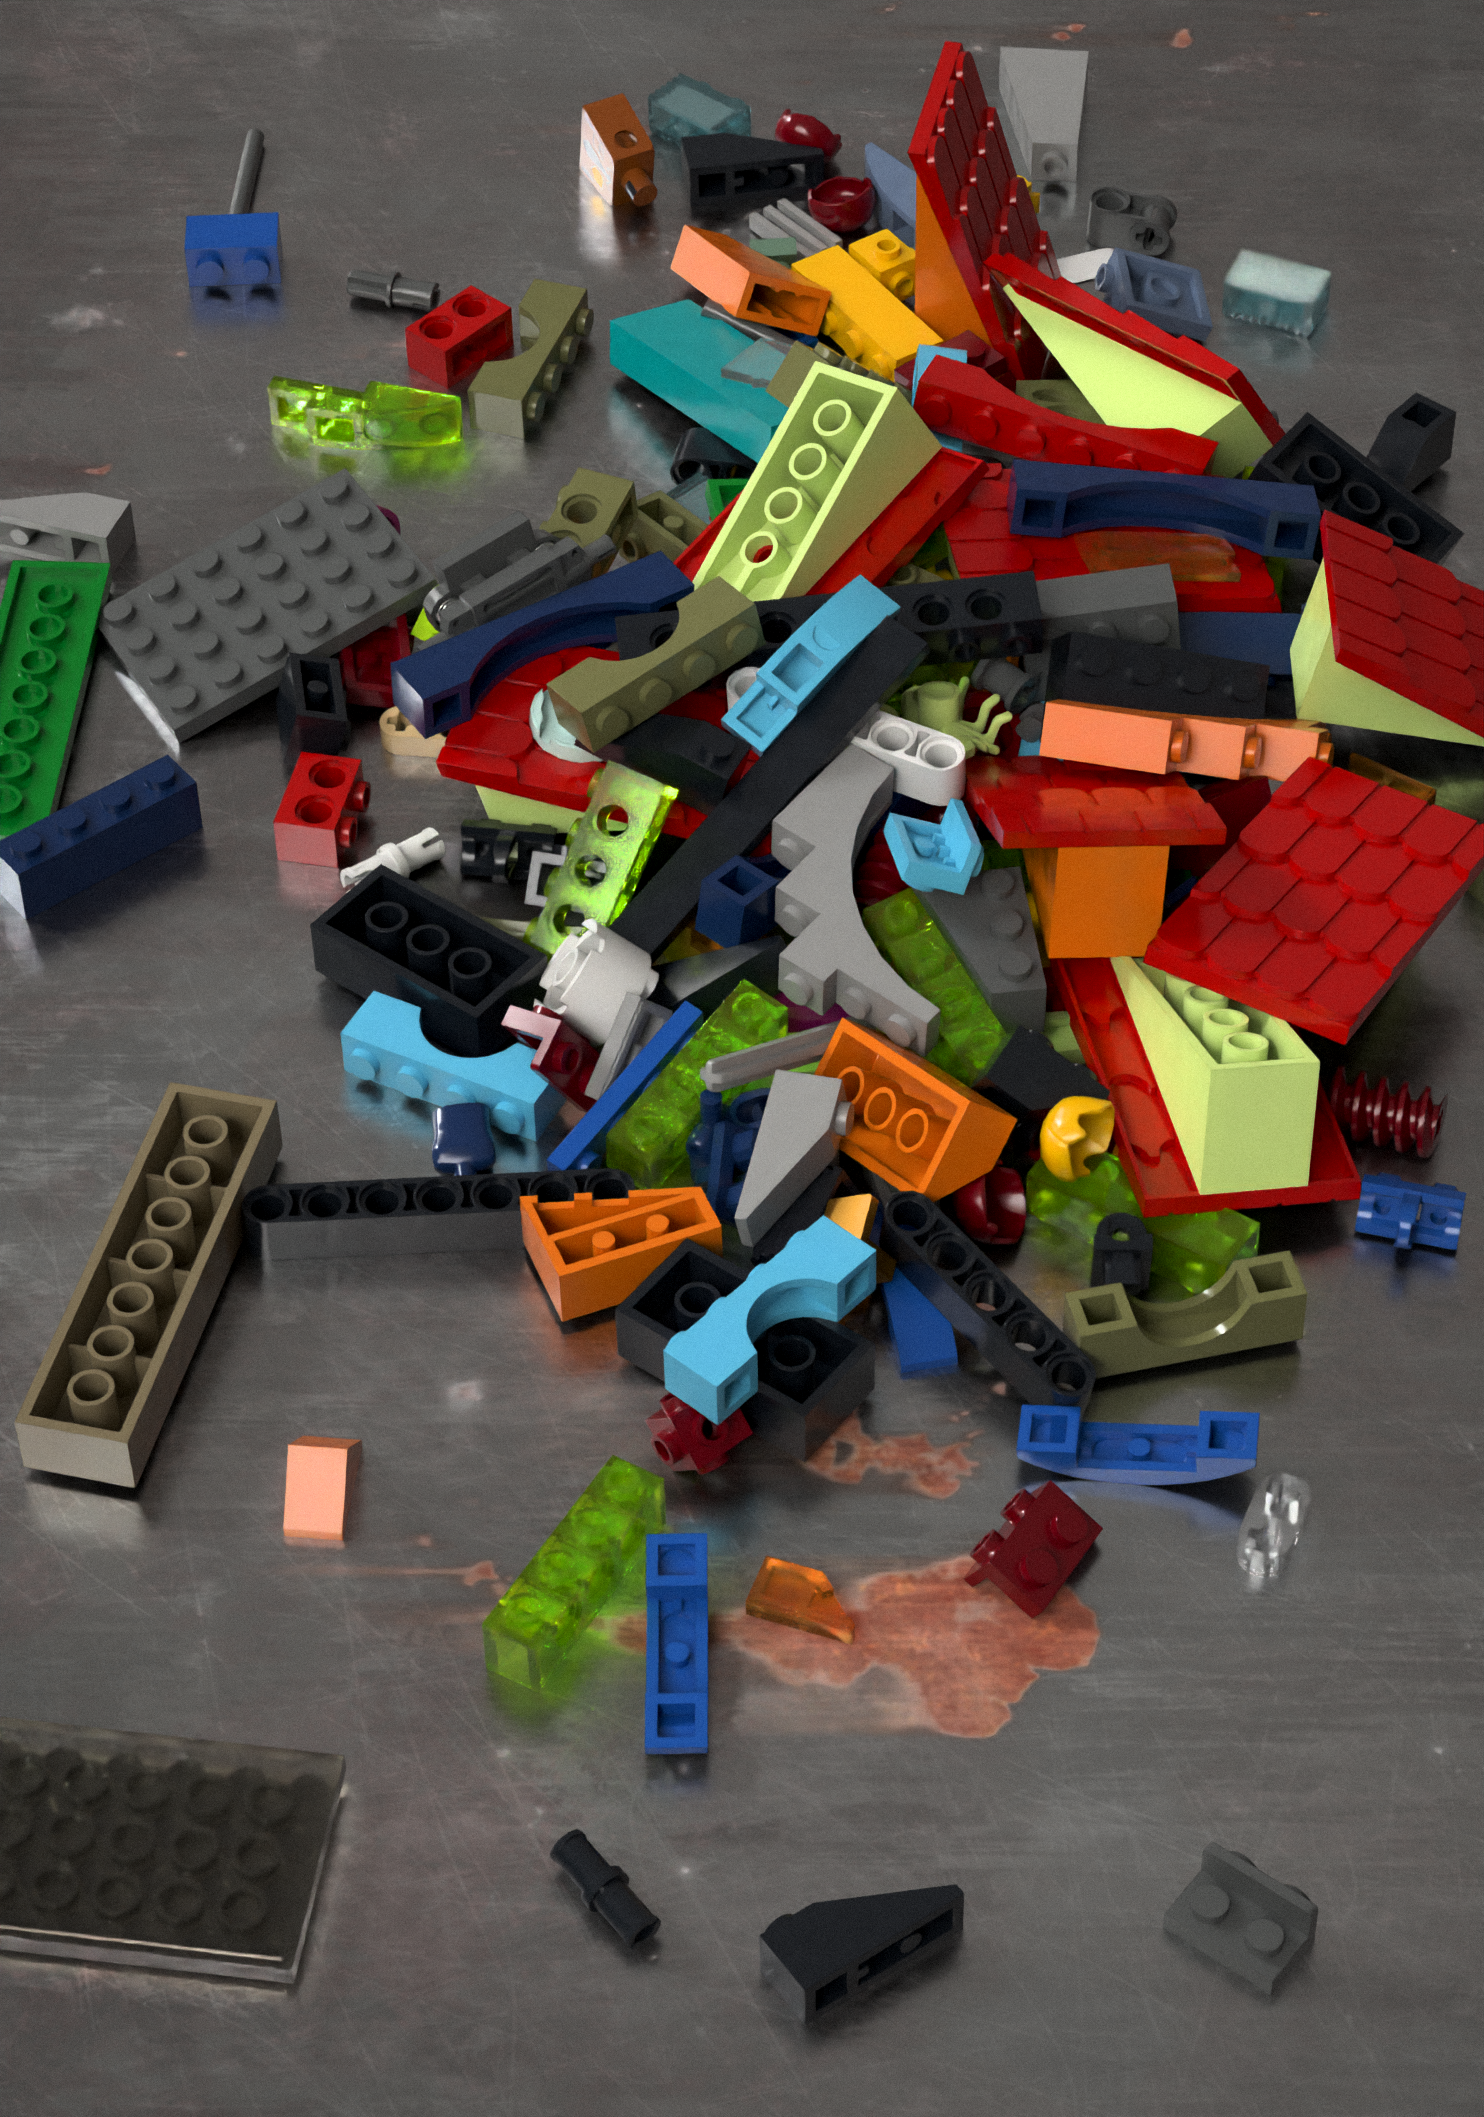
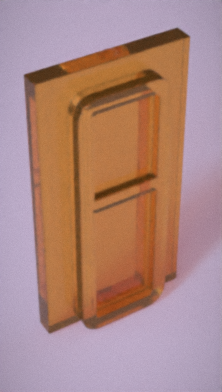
[1072,531,1241,582]

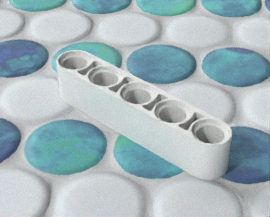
[726,667,966,806]

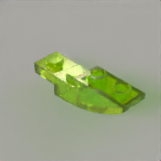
[267,376,463,451]

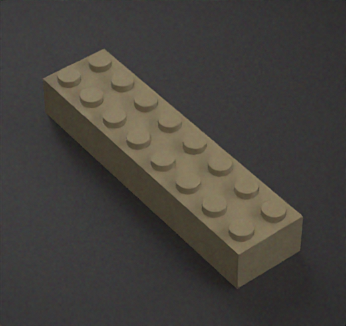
[14,1082,283,1488]

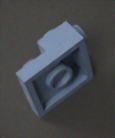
[1095,247,1213,342]

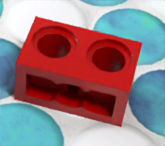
[405,285,514,389]
[273,752,371,868]

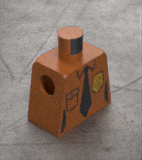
[580,93,658,206]

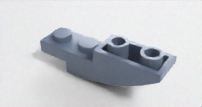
[864,142,916,250]

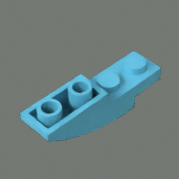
[721,574,901,757]

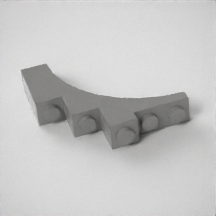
[771,743,941,1057]

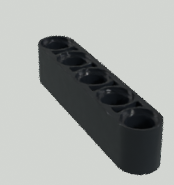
[879,1191,1096,1416]

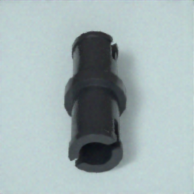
[550,1829,661,1949]

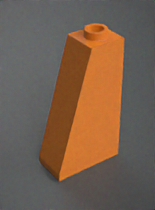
[670,224,832,337]

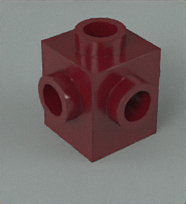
[645,1392,753,1475]

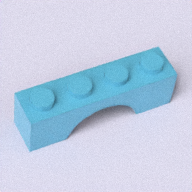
[340,990,567,1142]
[663,1215,876,1425]

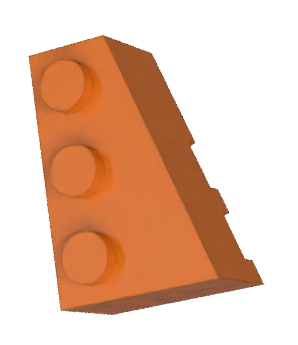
[519,1187,723,1322]

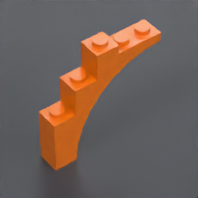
[1039,699,1334,782]

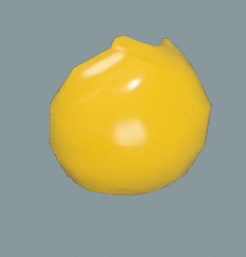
[1040,1096,1115,1183]

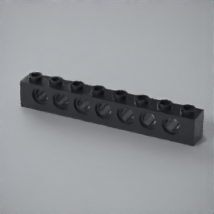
[615,571,1042,692]

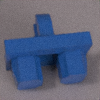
[1355,1172,1466,1250]

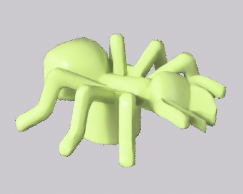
[879,676,1012,760]

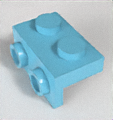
[883,798,984,895]

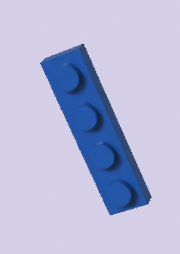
[546,1000,706,1171]

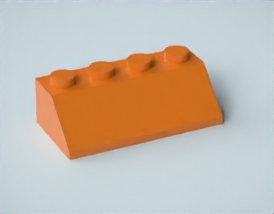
[814,1017,1018,1203]

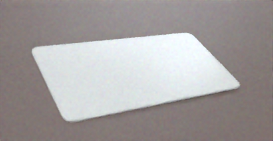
[1057,248,1114,284]

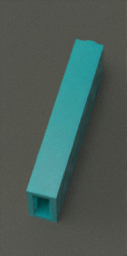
[610,299,789,463]

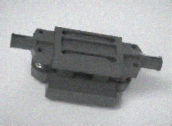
[414,510,616,652]

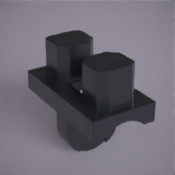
[460,818,557,884]
[1090,1212,1153,1299]

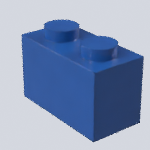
[184,212,282,287]

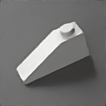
[0,492,136,574]
[734,1069,854,1247]

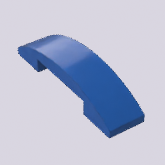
[867,1193,958,1374]
[1016,1405,1260,1485]
[645,1533,709,1754]

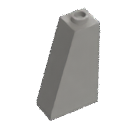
[999,46,1089,182]

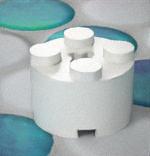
[533,919,659,1047]

